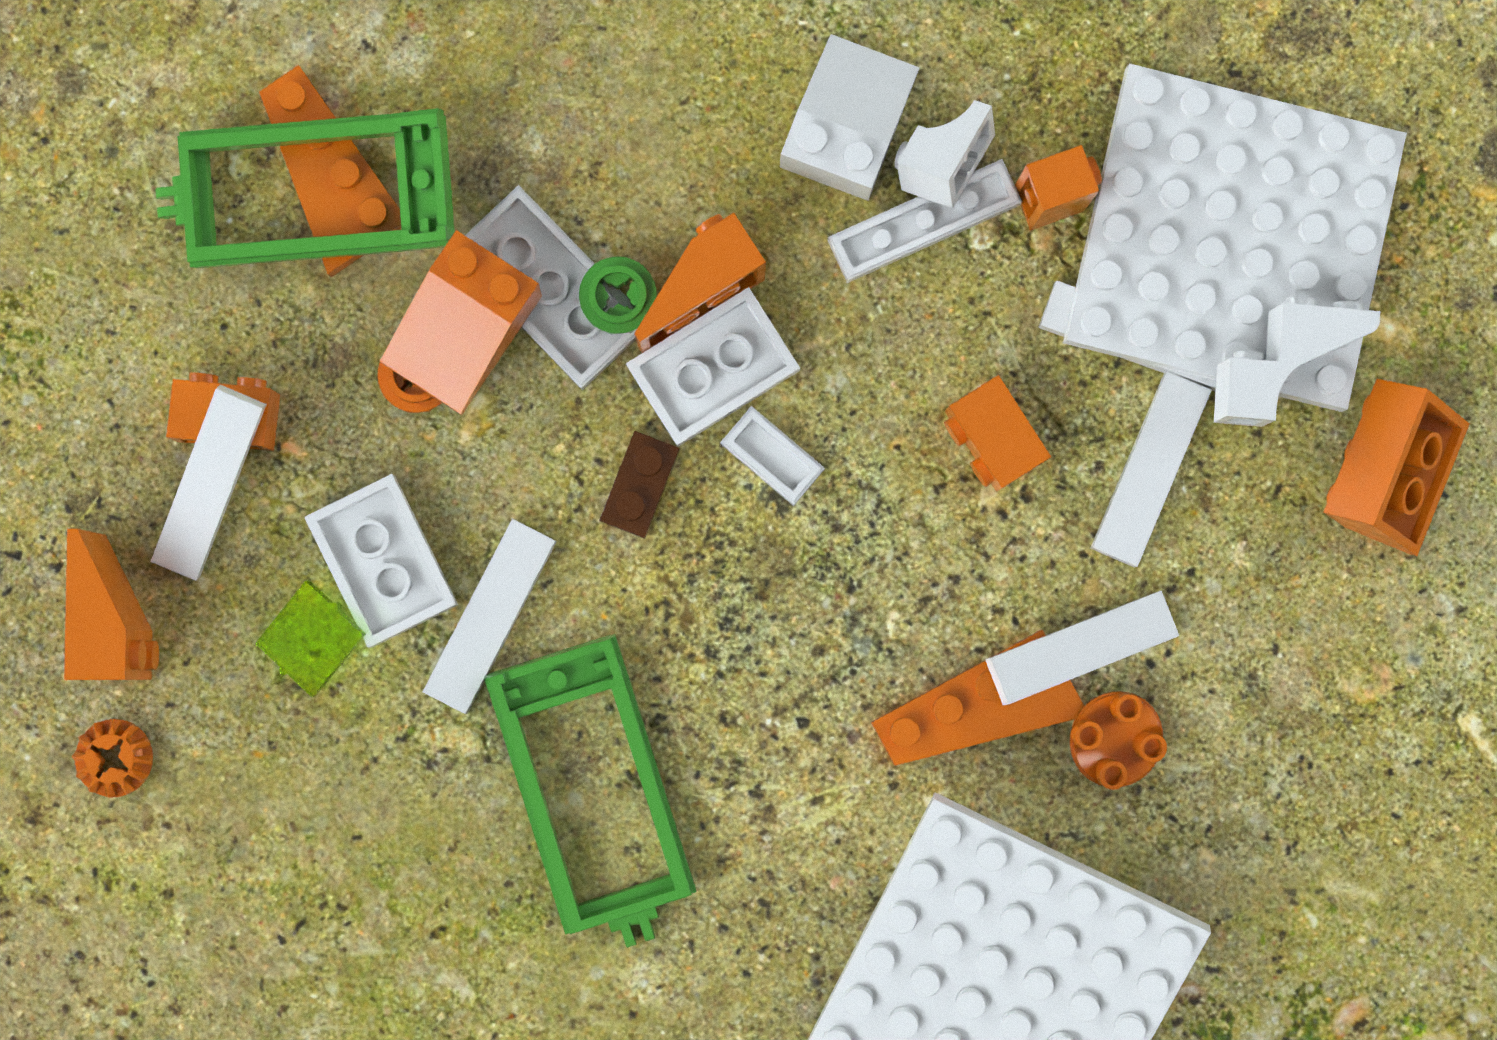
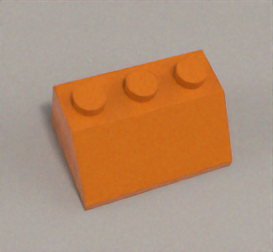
[1323,379,1470,556]

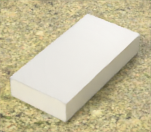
[720,406,825,506]

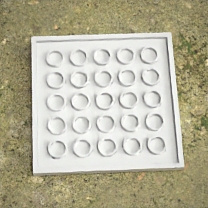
[1063,63,1407,412]
[808,792,1211,1040]

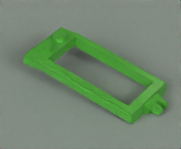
[155,108,455,268]
[484,634,697,948]

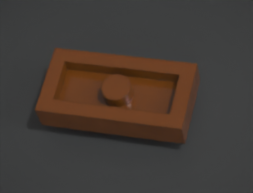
[599,431,680,539]

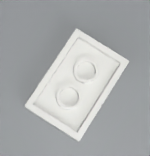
[626,287,800,447]
[304,474,458,648]

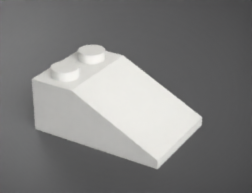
[780,34,920,201]

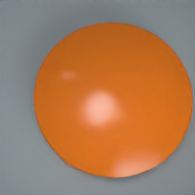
[1070,691,1167,790]

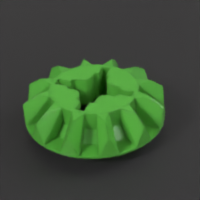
[579,257,657,335]

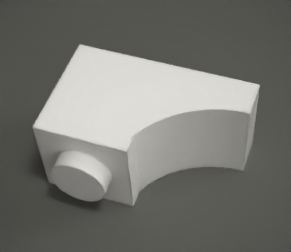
[894,100,995,208]

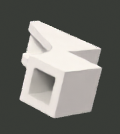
[1214,297,1380,427]

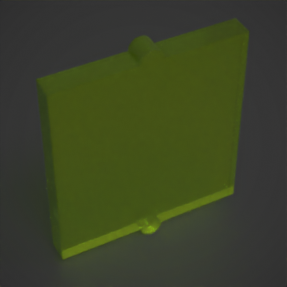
[255,580,366,697]

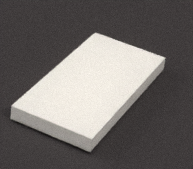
[465,185,637,390]

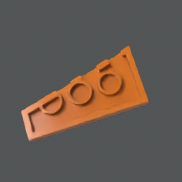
[259,65,401,277]
[871,630,1084,766]

